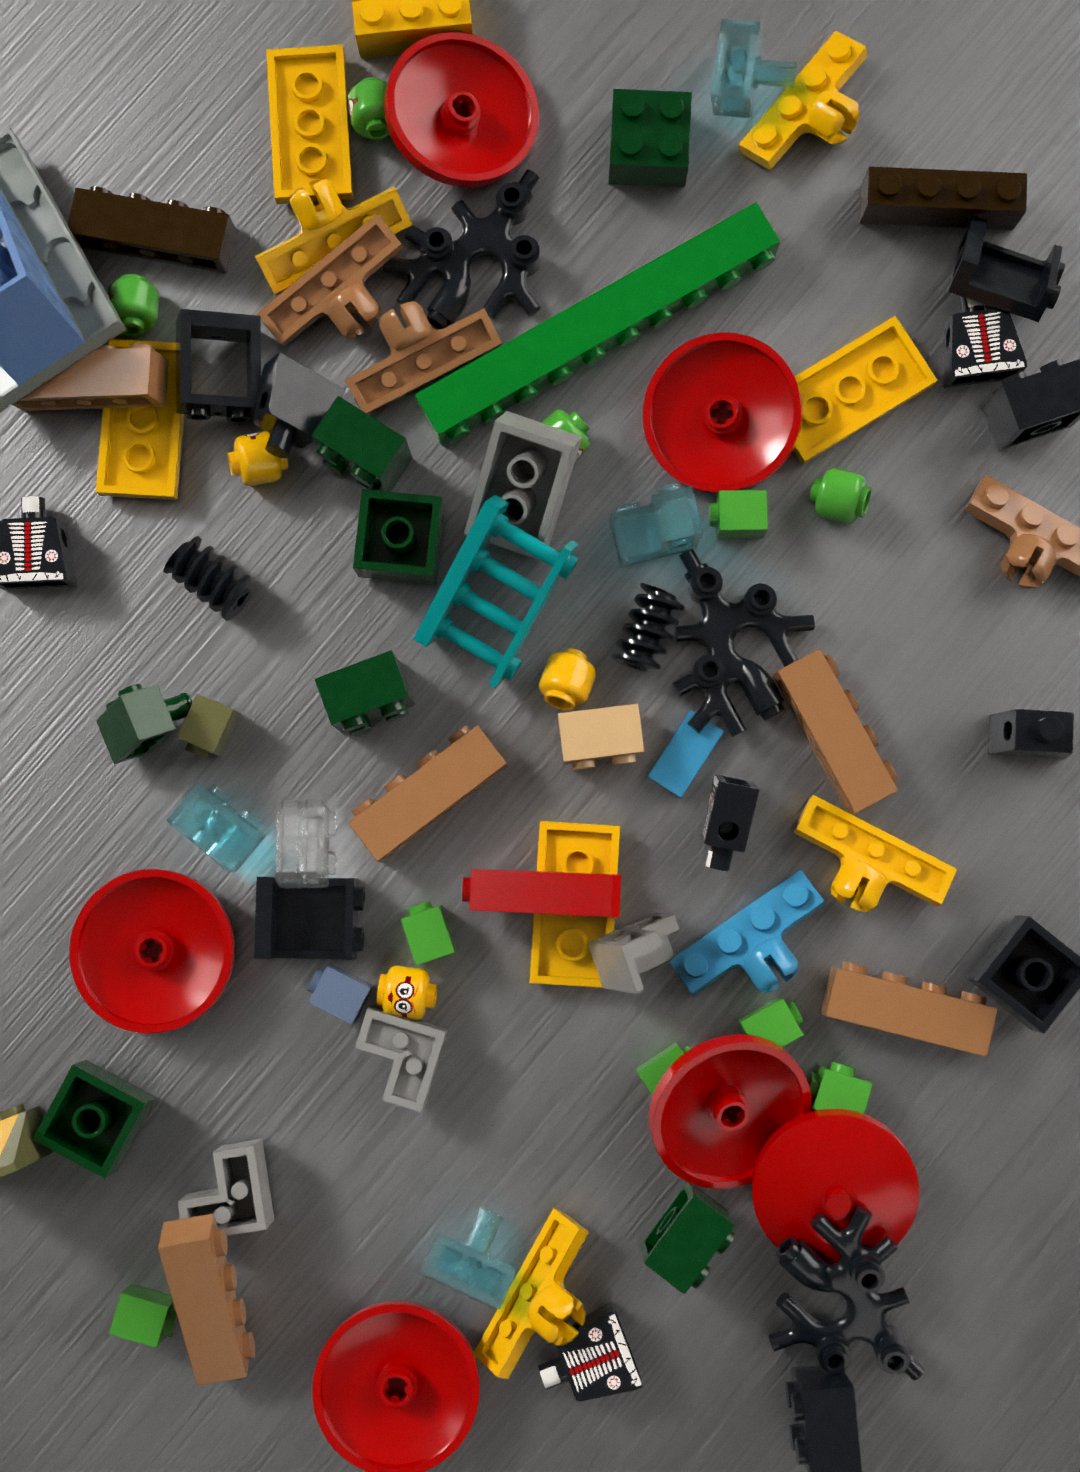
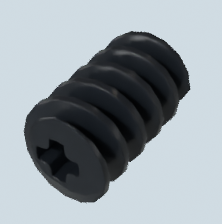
[163,536,251,621]
[611,583,685,672]

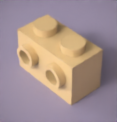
[558,704,644,770]

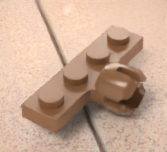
[257,213,404,347]
[345,301,502,414]
[964,474,1080,588]

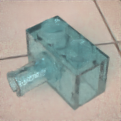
[710,19,797,118]
[166,783,266,873]
[419,1207,516,1309]

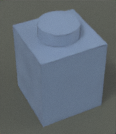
[307,964,374,1025]

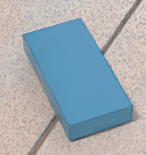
[647,710,724,798]

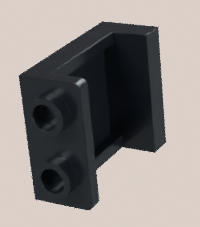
[948,215,1065,322]
[254,877,365,960]

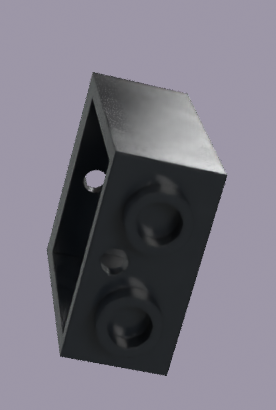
[176,309,261,423]

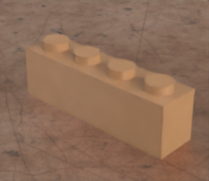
[12,343,169,411]
[773,649,898,814]
[348,725,508,862]
[820,961,998,1057]
[158,1213,255,1386]

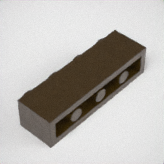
[859,166,1027,230]
[68,186,236,274]

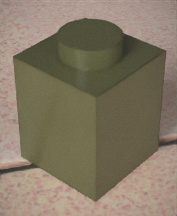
[177,694,241,759]

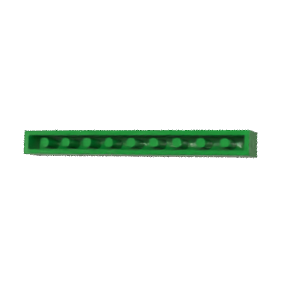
[415,202,781,445]

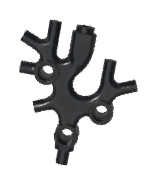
[383,169,541,330]
[672,548,815,737]
[768,1206,924,1380]

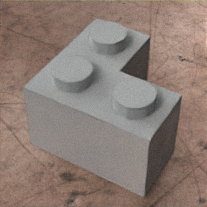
[178,1138,275,1236]

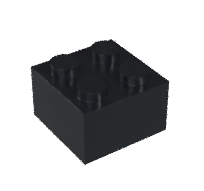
[983,359,1080,451]
[967,915,1080,1034]
[785,1365,862,1472]

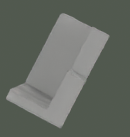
[587,913,679,994]
[355,1005,449,1113]

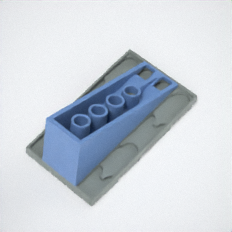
[0,128,126,412]

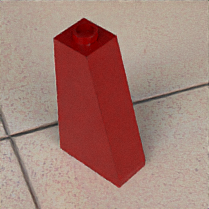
[462,869,621,917]

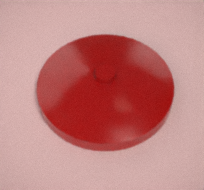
[384,32,539,188]
[643,333,803,494]
[69,869,235,1034]
[648,1034,812,1189]
[751,1109,919,1264]
[312,1300,480,1472]

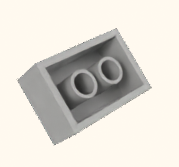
[464,411,582,560]

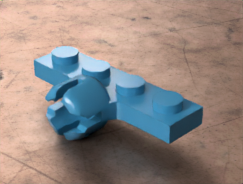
[669,869,825,997]

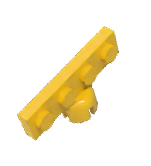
[738,31,867,170]
[255,178,412,294]
[793,795,957,912]
[474,1208,589,1380]

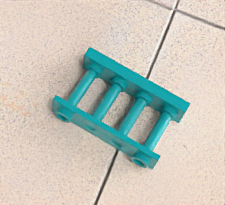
[413,495,579,688]

